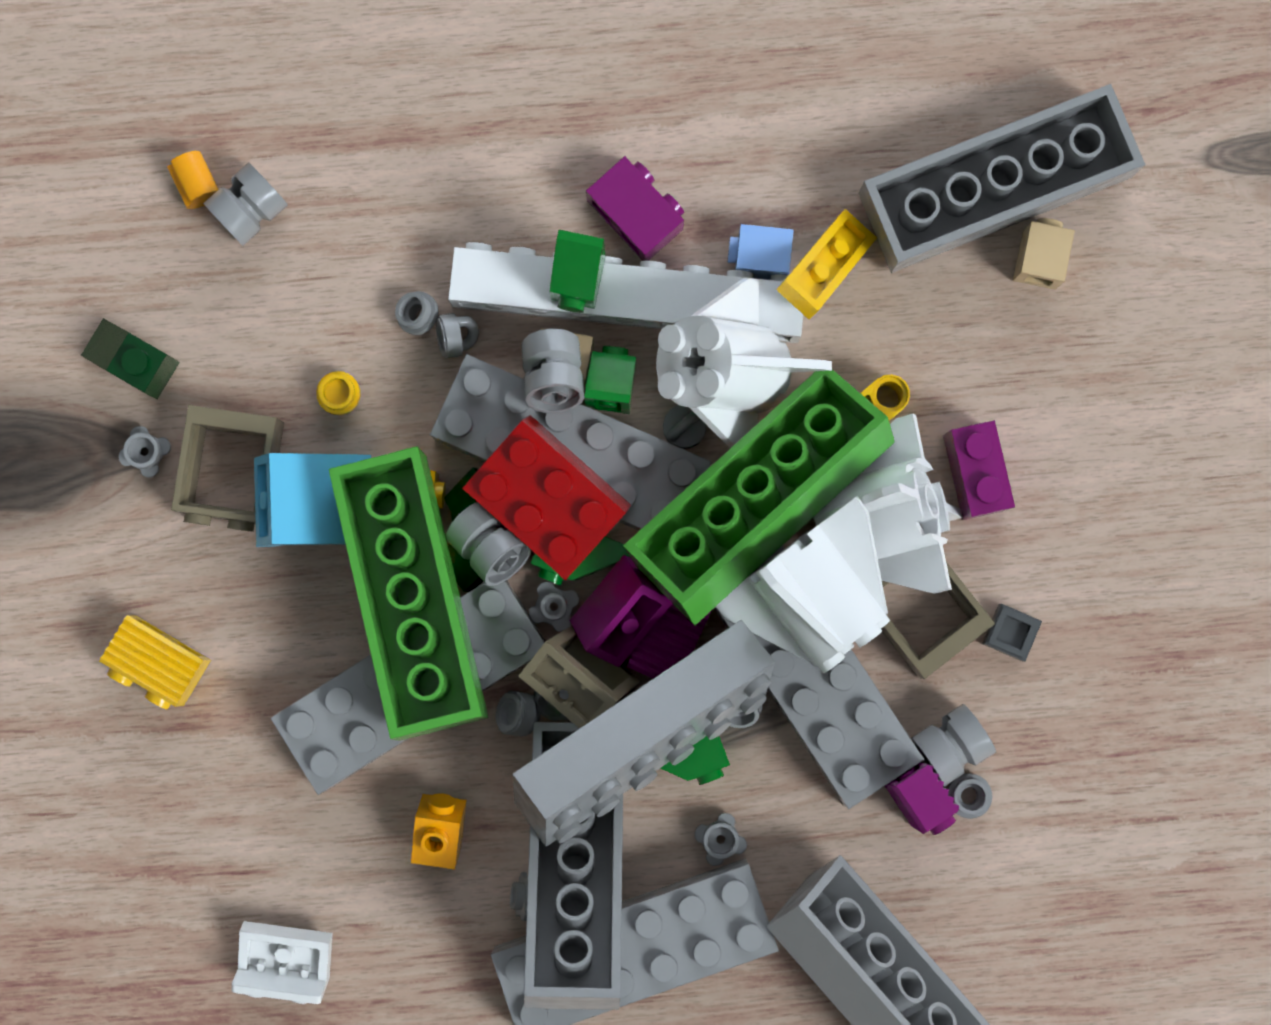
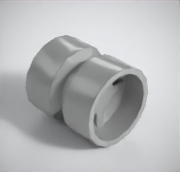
[203,162,288,246]
[521,328,584,413]
[446,502,531,586]
[911,704,996,787]

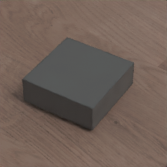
[982,604,1042,662]

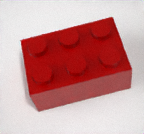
[462,415,631,580]

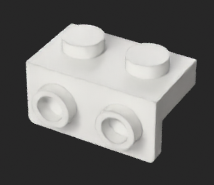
[231,921,333,1004]

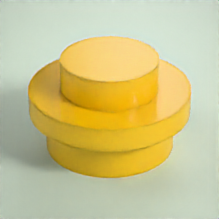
[316,371,361,415]

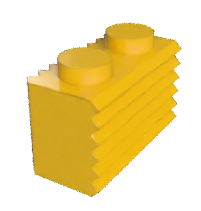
[99,615,211,710]

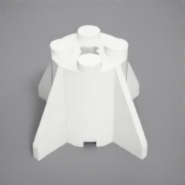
[656,278,832,448]
[813,414,963,594]
[716,496,890,673]

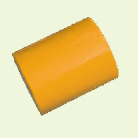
[167,151,218,209]

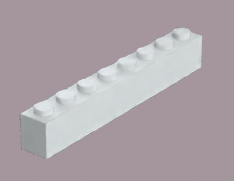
[448,242,803,343]

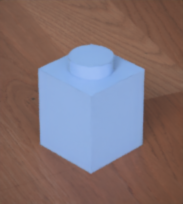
[727,224,794,280]

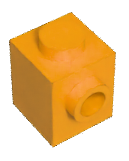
[411,793,467,870]

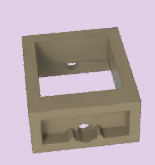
[171,405,284,532]
[881,562,995,679]
[518,625,641,729]

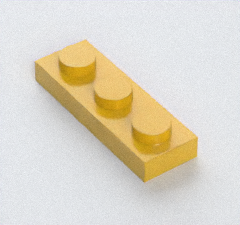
[776,209,877,320]

